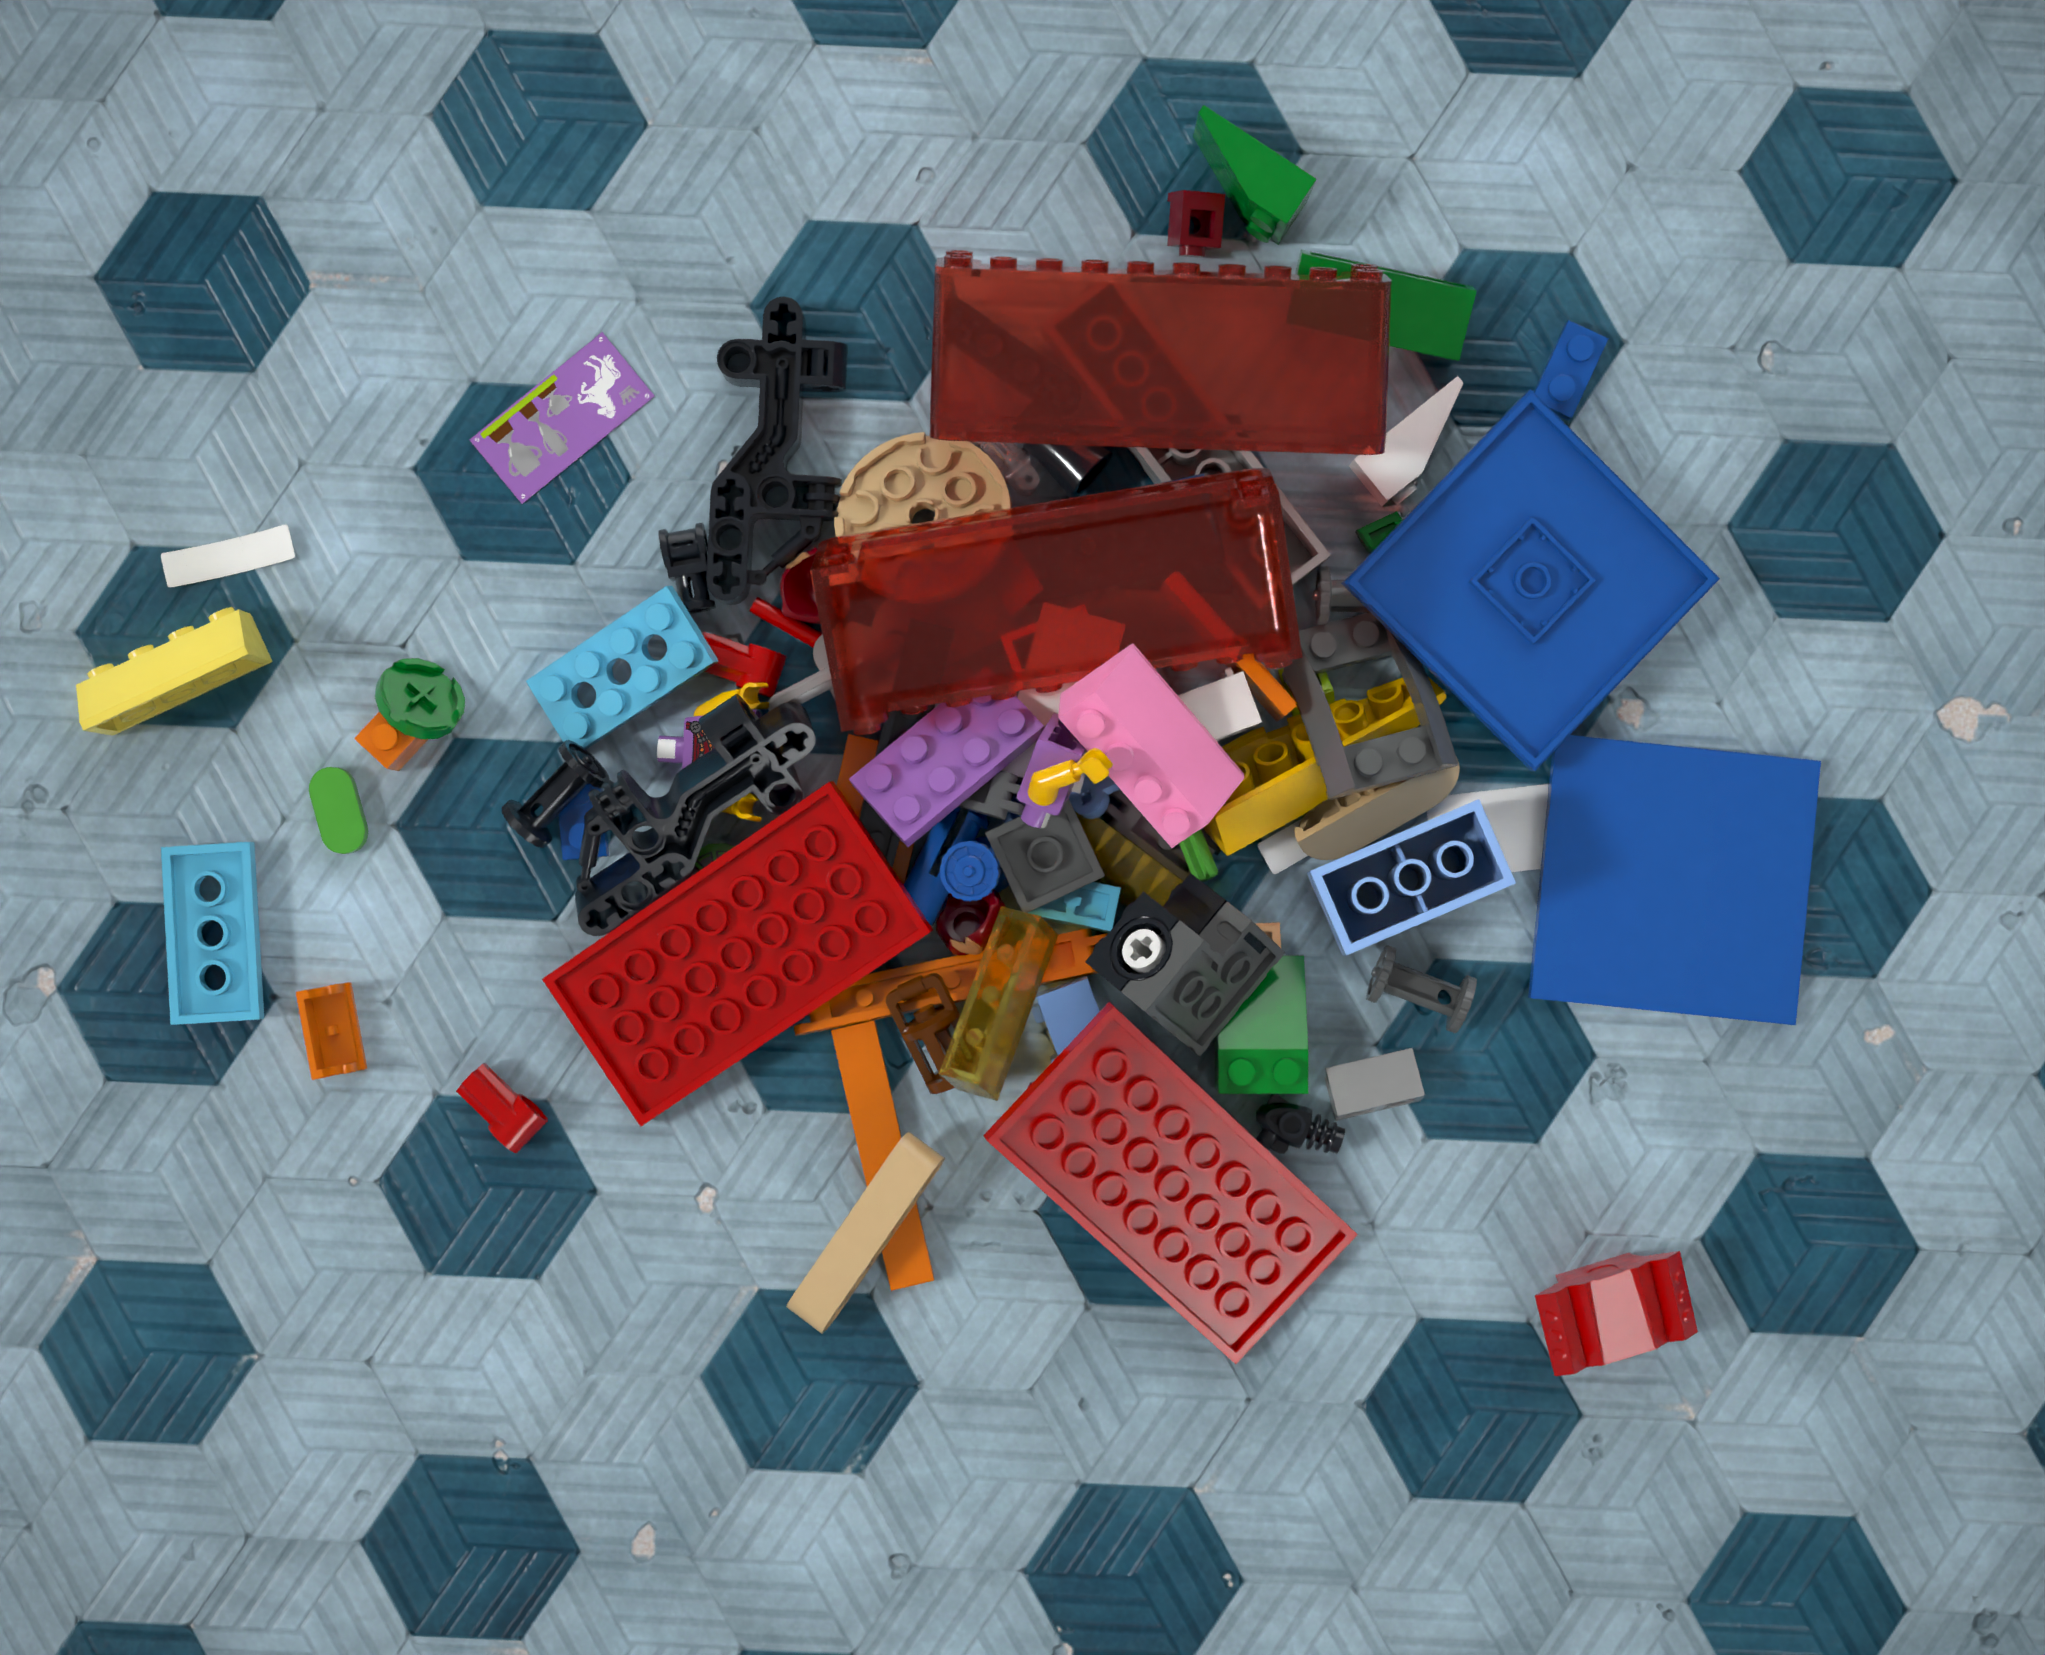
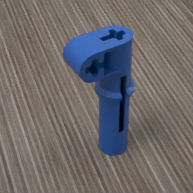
[904,807,989,926]

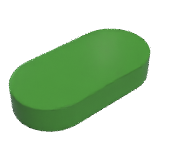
[309,767,369,854]

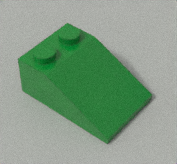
[1193,105,1316,245]
[1215,955,1308,1094]

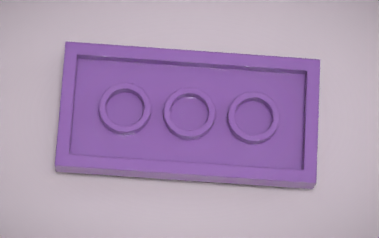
[849,665,1045,847]

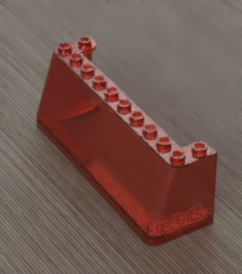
[929,250,1392,455]
[810,468,1303,735]

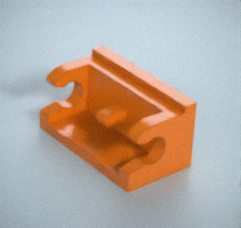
[296,982,367,1080]

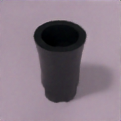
[1010,400,1113,500]

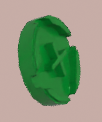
[375,658,465,739]

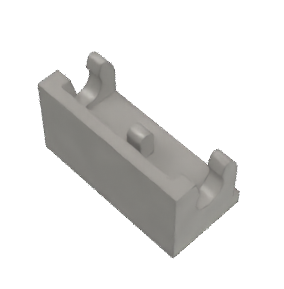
[1325,1048,1425,1121]

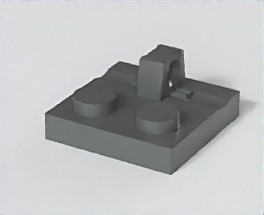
[985,798,1105,915]

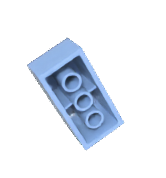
[1307,799,1516,956]

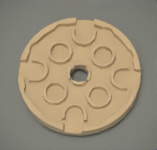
[834,432,1013,604]

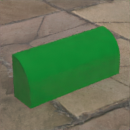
[1286,249,1477,361]

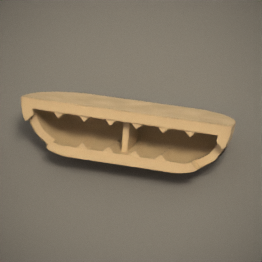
[1294,757,1460,860]

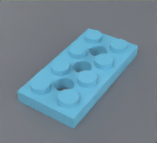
[526,586,719,749]
[161,842,264,1025]

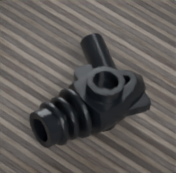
[1256,1094,1345,1154]

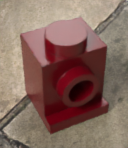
[1167,190,1225,258]

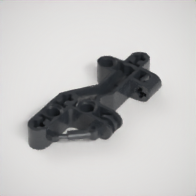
[706,296,848,605]
[575,694,815,936]

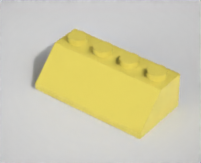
[76,607,273,736]

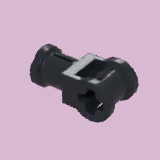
[658,522,716,614]

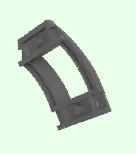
[1282,613,1458,800]

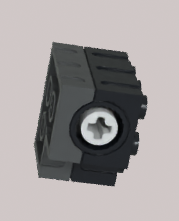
[1085,873,1285,1056]

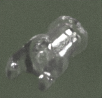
[970,419,1039,497]

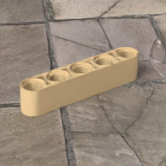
[786,1132,945,1334]

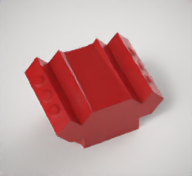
[1535,1251,1698,1376]

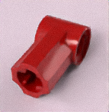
[702,631,787,698]
[456,1063,548,1153]

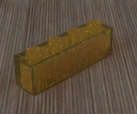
[939,906,1058,1101]

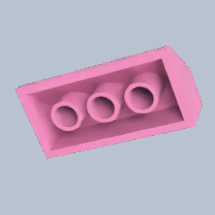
[1058,643,1244,848]

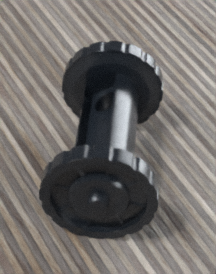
[501,740,610,848]

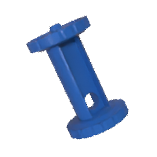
[940,836,1010,901]

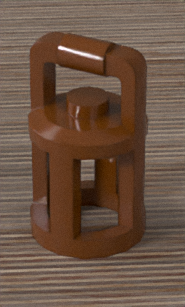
[886,973,985,1094]

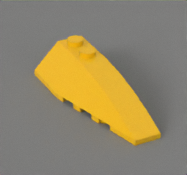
[1203,677,1446,856]

